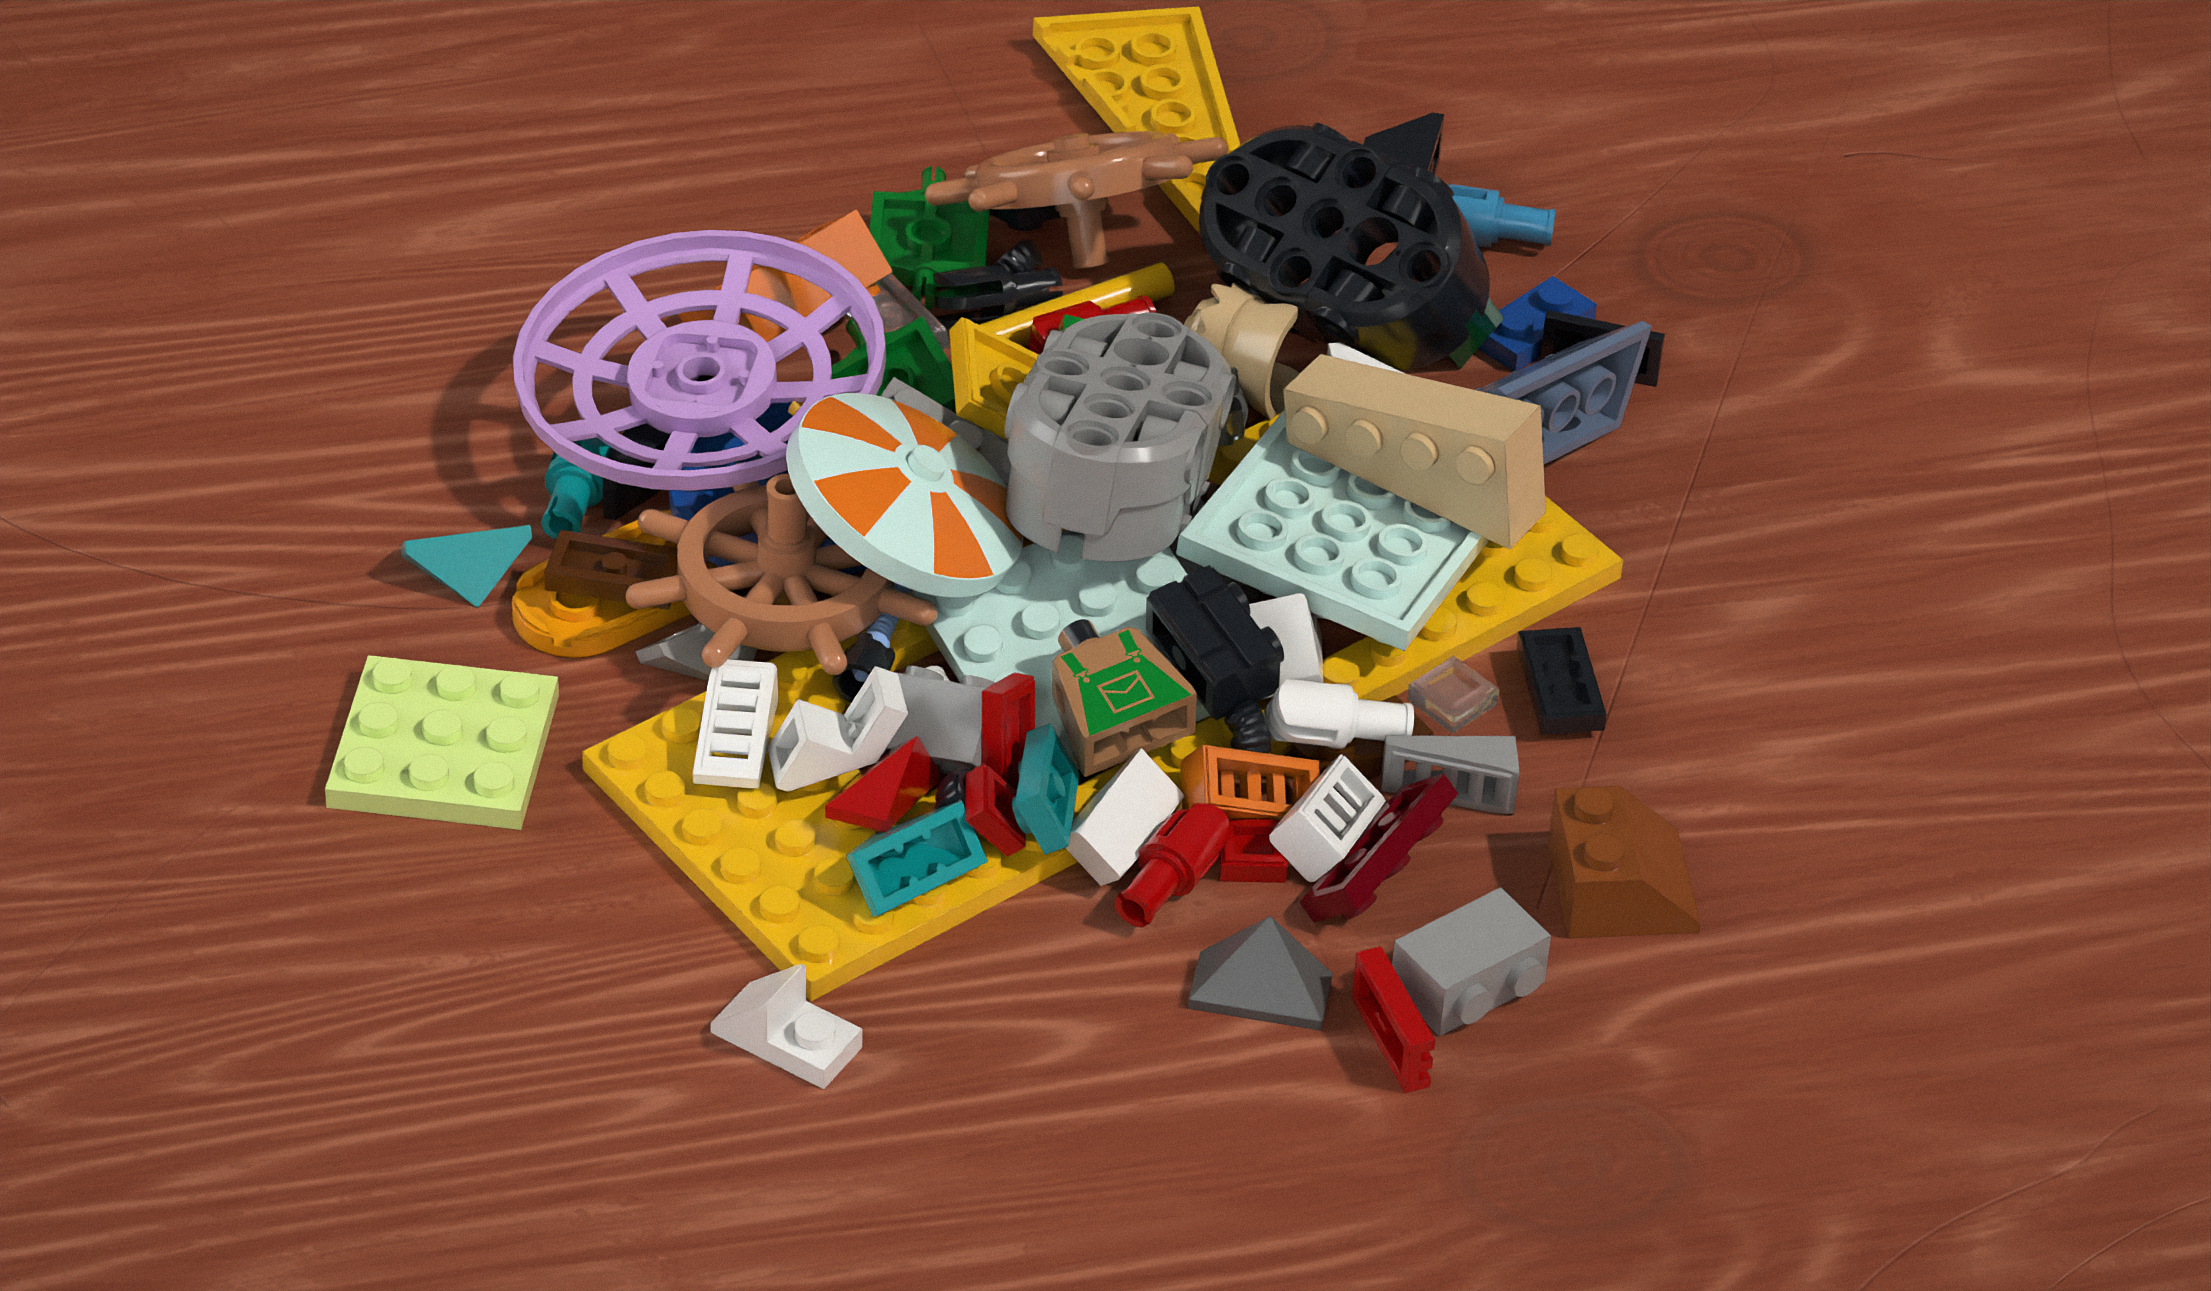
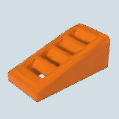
[1180,745,1320,820]

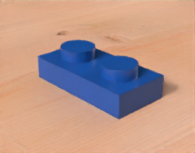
[1478,276,1597,371]

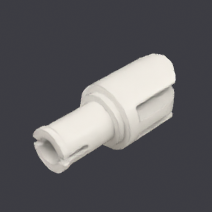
[1263,679,1414,749]

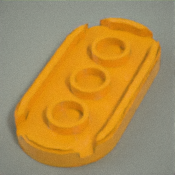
[512,509,734,657]

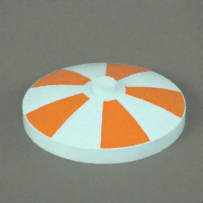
[786,393,1023,598]

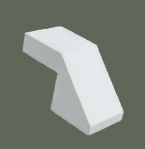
[767,666,908,792]

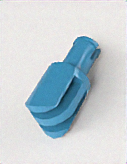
[1448,184,1556,248]

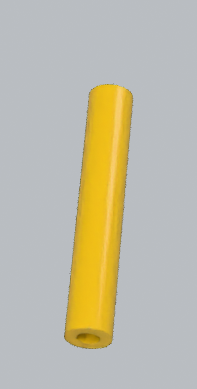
[979,262,1175,347]

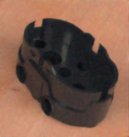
[1199,123,1490,370]

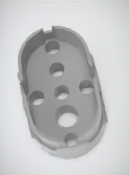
[1004,312,1236,562]

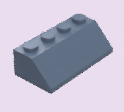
[1475,321,1652,464]

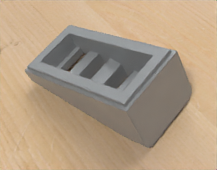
[1380,735,1519,814]

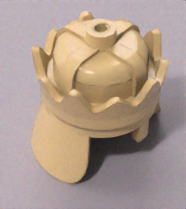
[1184,282,1300,420]

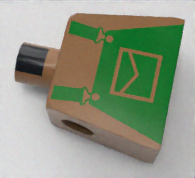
[1052,619,1197,777]

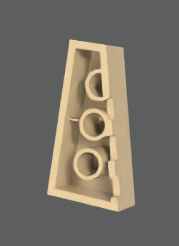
[1283,354,1546,550]

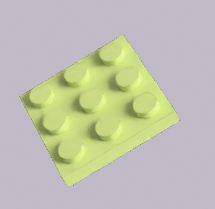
[325,655,559,830]

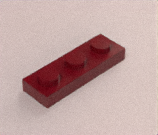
[1299,773,1458,923]

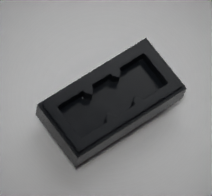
[1516,627,1607,735]

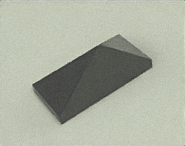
[1188,916,1333,1031]

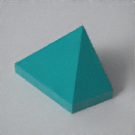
[400,525,532,608]
[846,801,988,917]

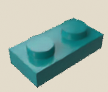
[1012,723,1079,855]

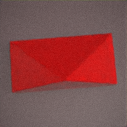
[825,736,939,833]

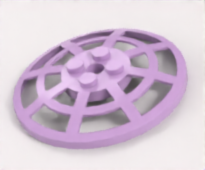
[513,230,886,491]

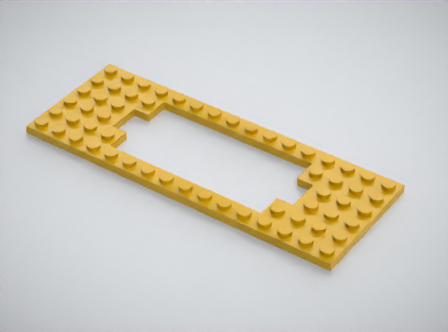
[582,411,1623,1001]

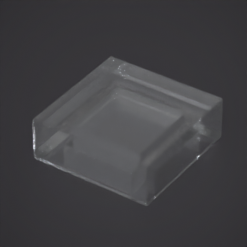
[1407,656,1499,734]

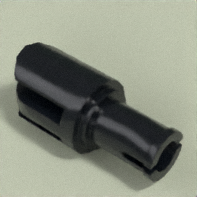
[933,264,1063,332]

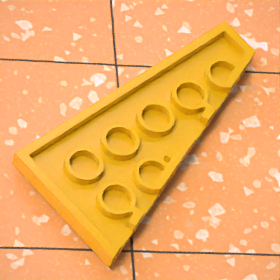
[1032,6,1240,235]

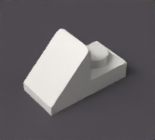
[1249,593,1323,699]
[711,964,863,1089]

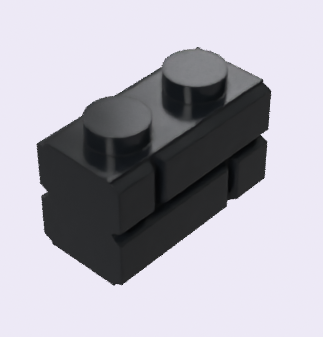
[1146,565,1284,720]

